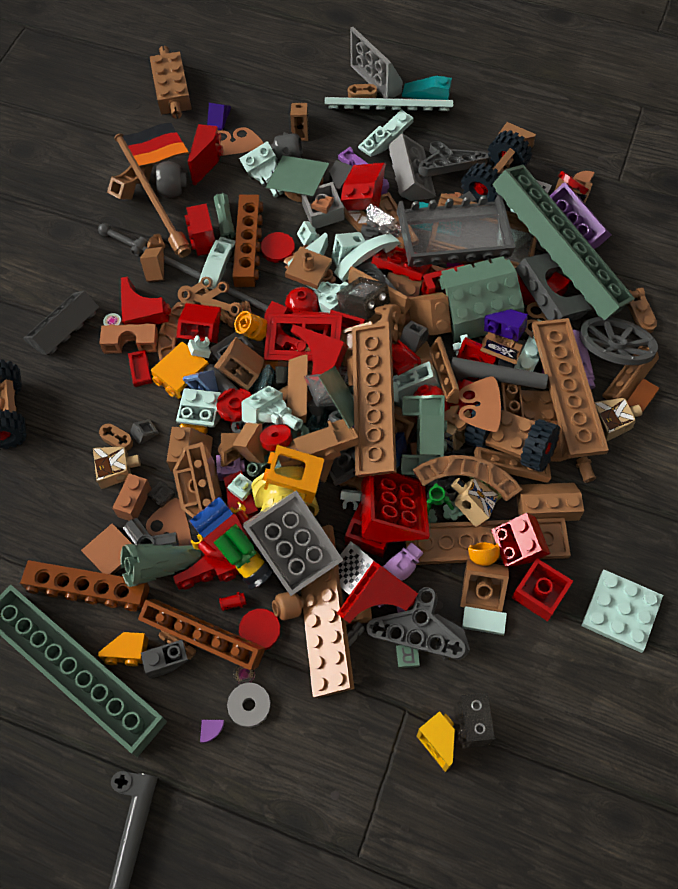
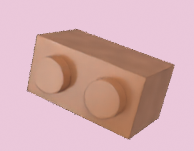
[113,474,151,521]

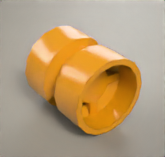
[234,311,267,341]

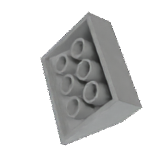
[350,27,403,99]
[243,490,344,596]

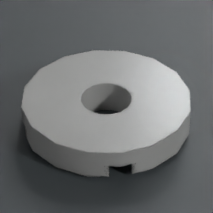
[227,683,271,728]

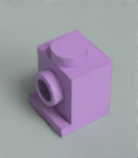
[216,455,246,481]

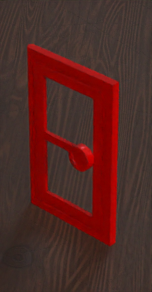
[264,314,343,362]

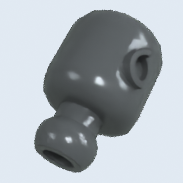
[269,132,303,161]

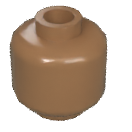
[272,592,304,620]

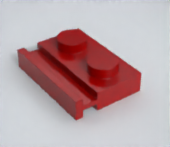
[392,340,421,376]

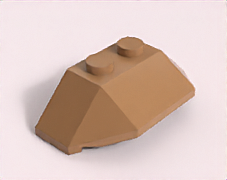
[173,442,223,518]

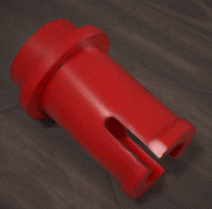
[219,592,247,611]

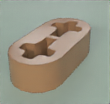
[348,84,377,98]
[99,424,133,451]

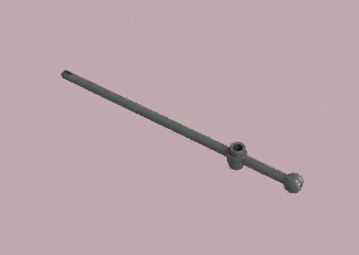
[98,223,268,312]

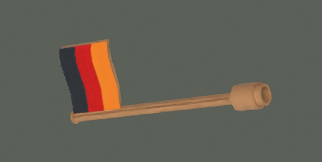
[115,123,191,258]

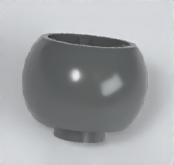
[156,161,186,198]

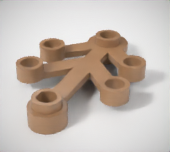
[178,277,244,317]

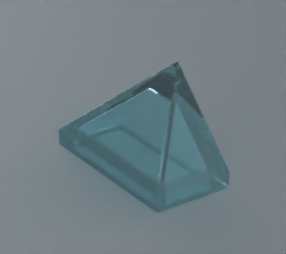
[251,365,275,393]

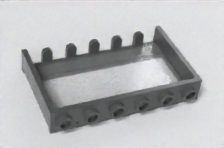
[397,194,515,267]

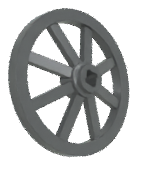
[579,317,658,365]

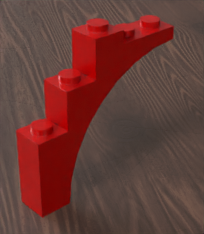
[173,471,259,590]

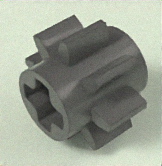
[361,221,380,240]

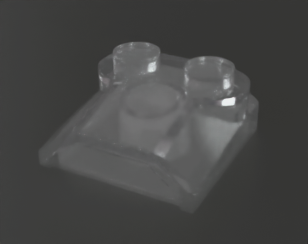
[365,203,402,238]

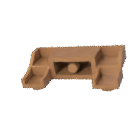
[278,419,359,468]

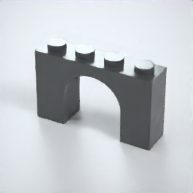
[515,253,591,322]

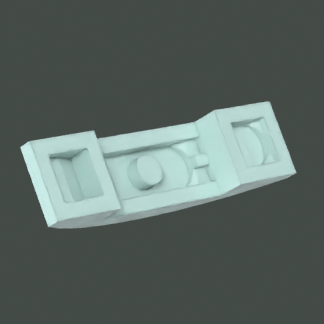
[334,234,401,282]

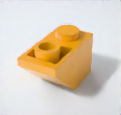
[98,632,149,666]

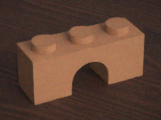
[100,323,159,354]

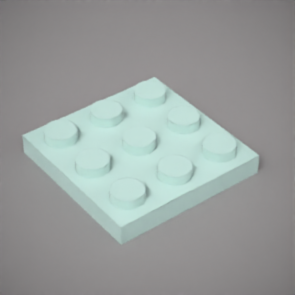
[581,570,663,653]

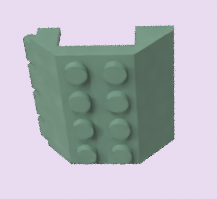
[439,256,524,343]

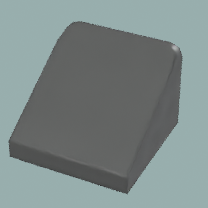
[130,419,159,445]

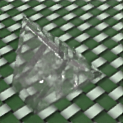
[304,373,335,406]

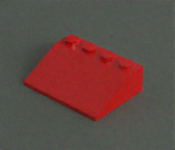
[361,473,430,543]

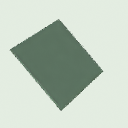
[266,155,329,196]
[318,366,354,429]

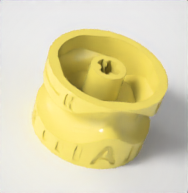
[251,466,319,517]

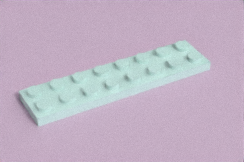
[325,97,453,111]

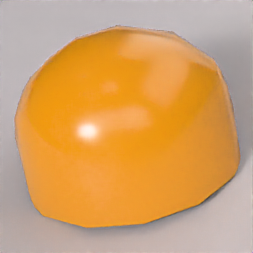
[468,542,500,566]

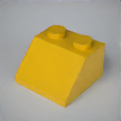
[416,711,455,772]

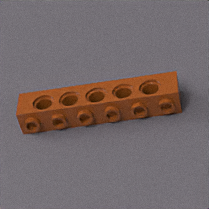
[233,195,263,287]
[20,560,150,612]
[138,599,266,670]

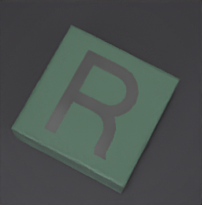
[396,644,420,668]

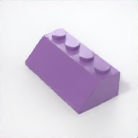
[550,182,612,249]

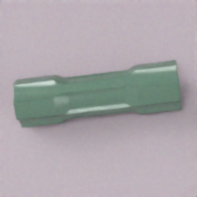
[214,193,236,240]

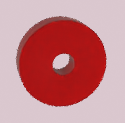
[259,424,292,451]

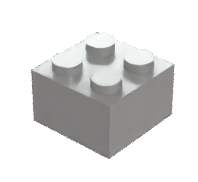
[301,182,344,228]

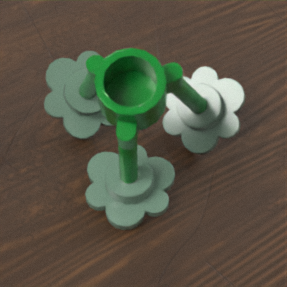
[426,483,464,523]

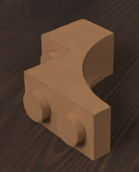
[107,165,153,199]

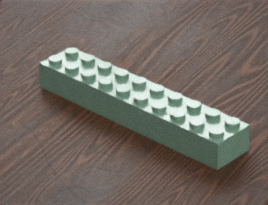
[492,165,635,320]
[0,585,167,757]

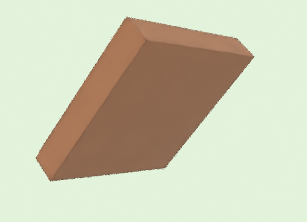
[81,524,132,575]

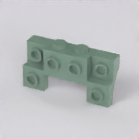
[401,395,447,475]

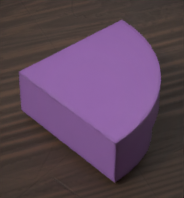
[338,147,354,166]
[200,720,225,744]

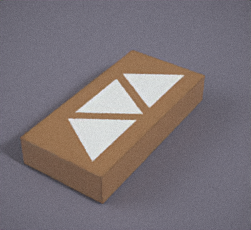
[344,207,373,233]

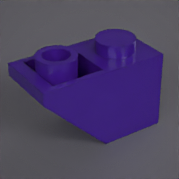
[484,309,528,342]

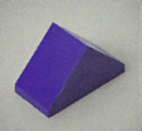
[207,103,231,130]

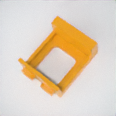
[262,445,324,503]

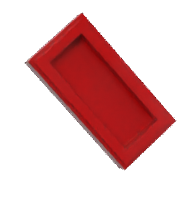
[128,350,152,387]

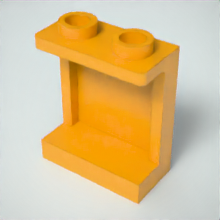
[151,342,209,399]

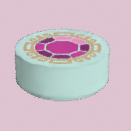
[103,313,122,325]

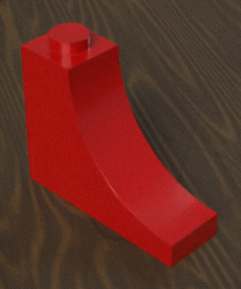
[121,276,171,325]
[291,324,348,389]
[337,561,418,623]

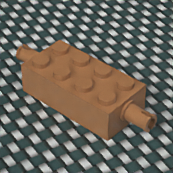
[150,46,192,119]

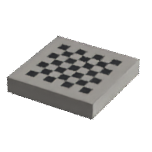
[338,542,377,595]

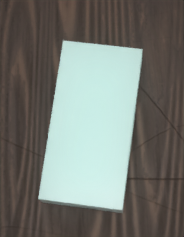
[462,606,507,636]

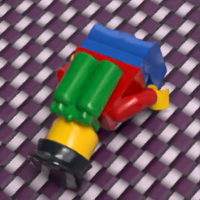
[189,496,273,589]

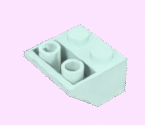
[176,388,221,427]

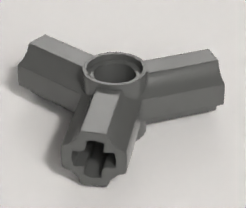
[123,518,179,546]

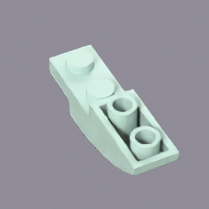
[358,110,413,157]
[198,237,235,289]

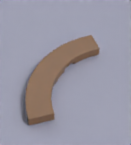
[158,288,209,361]
[412,455,523,501]

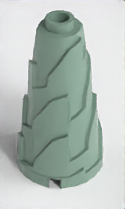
[120,544,204,587]

